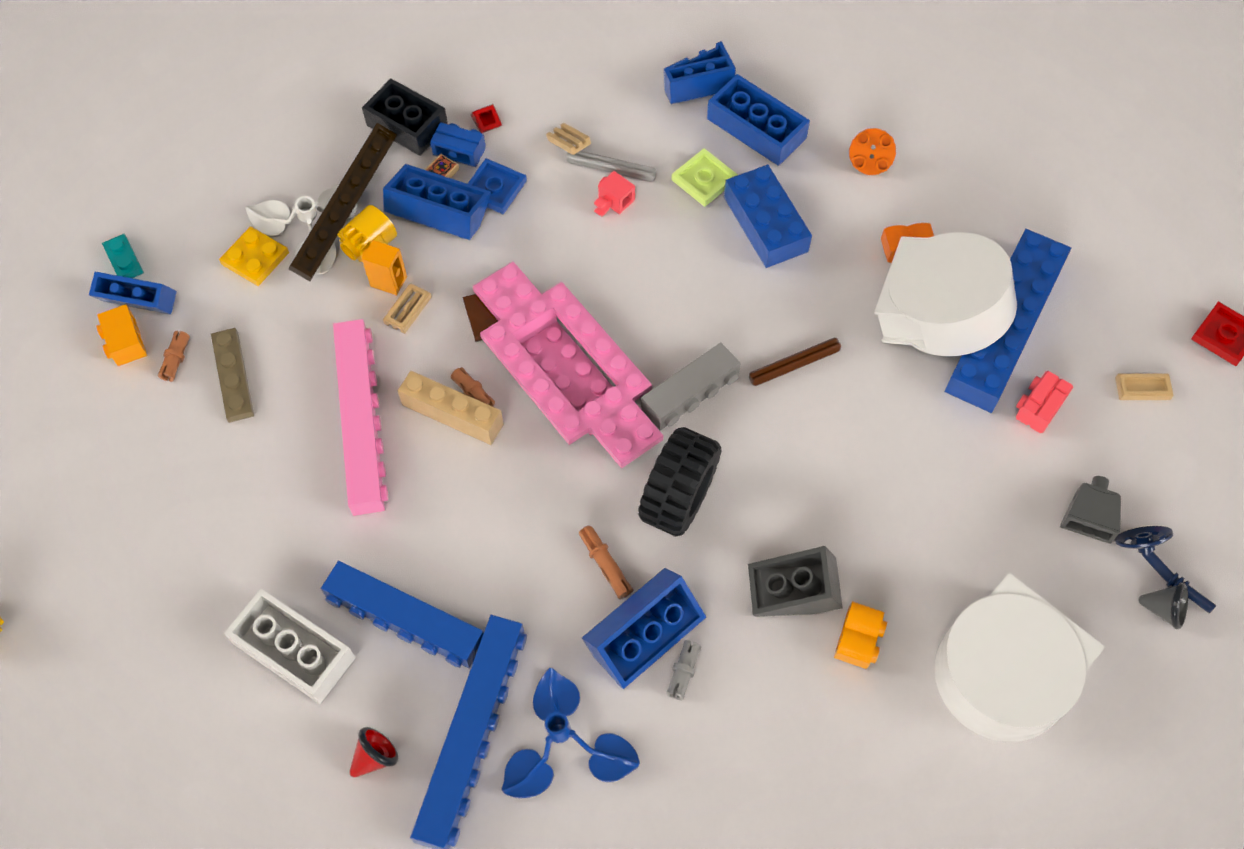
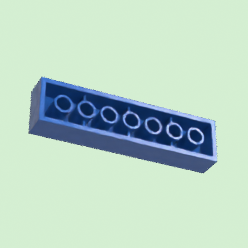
[944,228,1072,413]

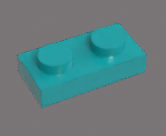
[102,233,144,278]

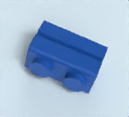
[430,122,486,167]

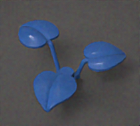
[502,668,640,798]

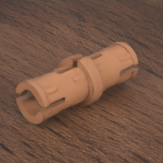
[157,331,190,382]
[451,367,495,407]

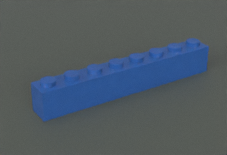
[410,614,527,849]

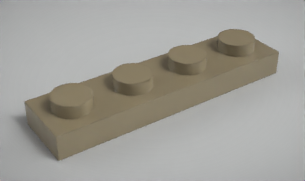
[211,328,254,423]

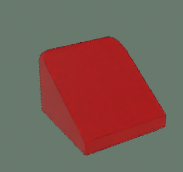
[471,104,502,134]

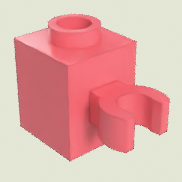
[594,171,635,217]

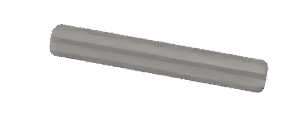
[566,151,656,181]

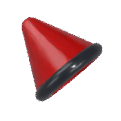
[349,727,398,777]

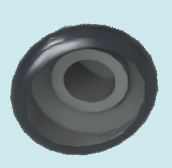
[1139,583,1188,629]

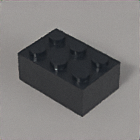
[362,78,448,156]

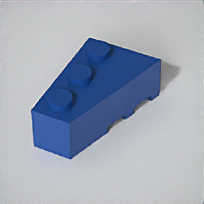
[664,41,736,104]

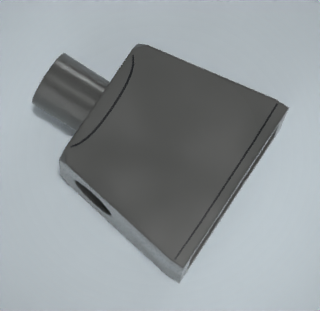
[1060,476,1121,544]

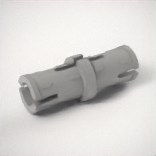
[666,640,701,700]

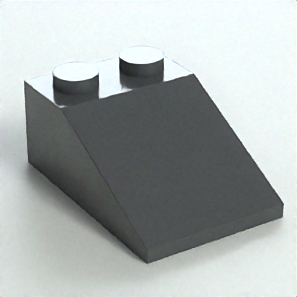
[748,546,843,617]

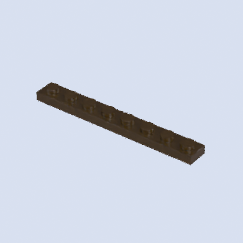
[288,123,397,282]

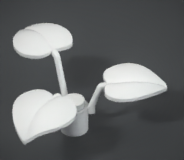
[246,185,358,275]

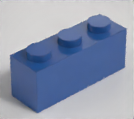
[89,271,177,315]

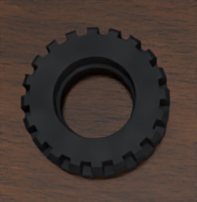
[638,427,722,537]

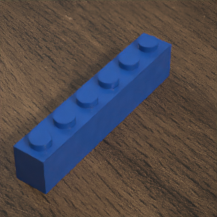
[321,560,484,668]

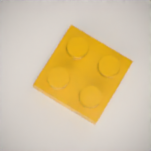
[219,226,289,286]

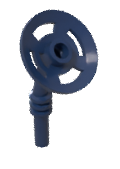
[1115,526,1216,614]

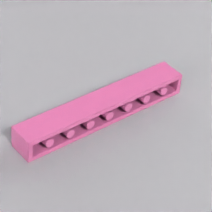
[333,319,388,516]

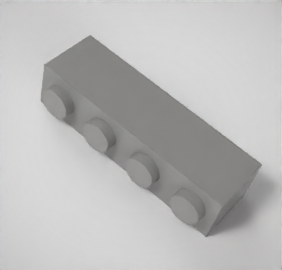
[641,342,741,430]

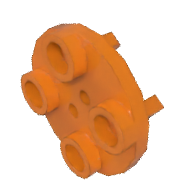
[849,128,896,175]

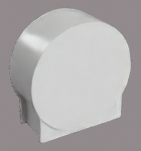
[874,232,1017,356]
[935,573,1105,742]

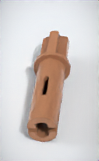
[579,525,634,600]

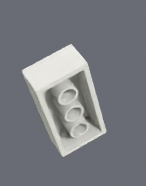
[224,589,356,704]

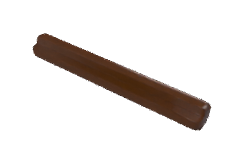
[749,338,841,386]

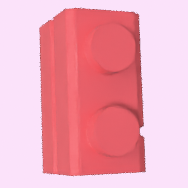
[1016,371,1073,433]

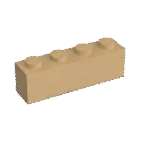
[397,370,504,445]

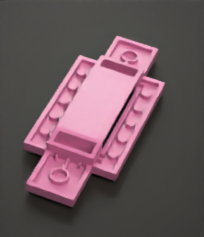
[473,262,663,469]

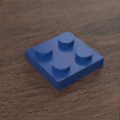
[467,158,527,215]

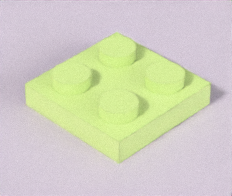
[671,148,738,207]

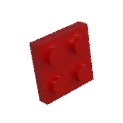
[1191,301,1244,366]

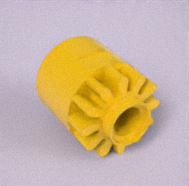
[337,205,397,263]

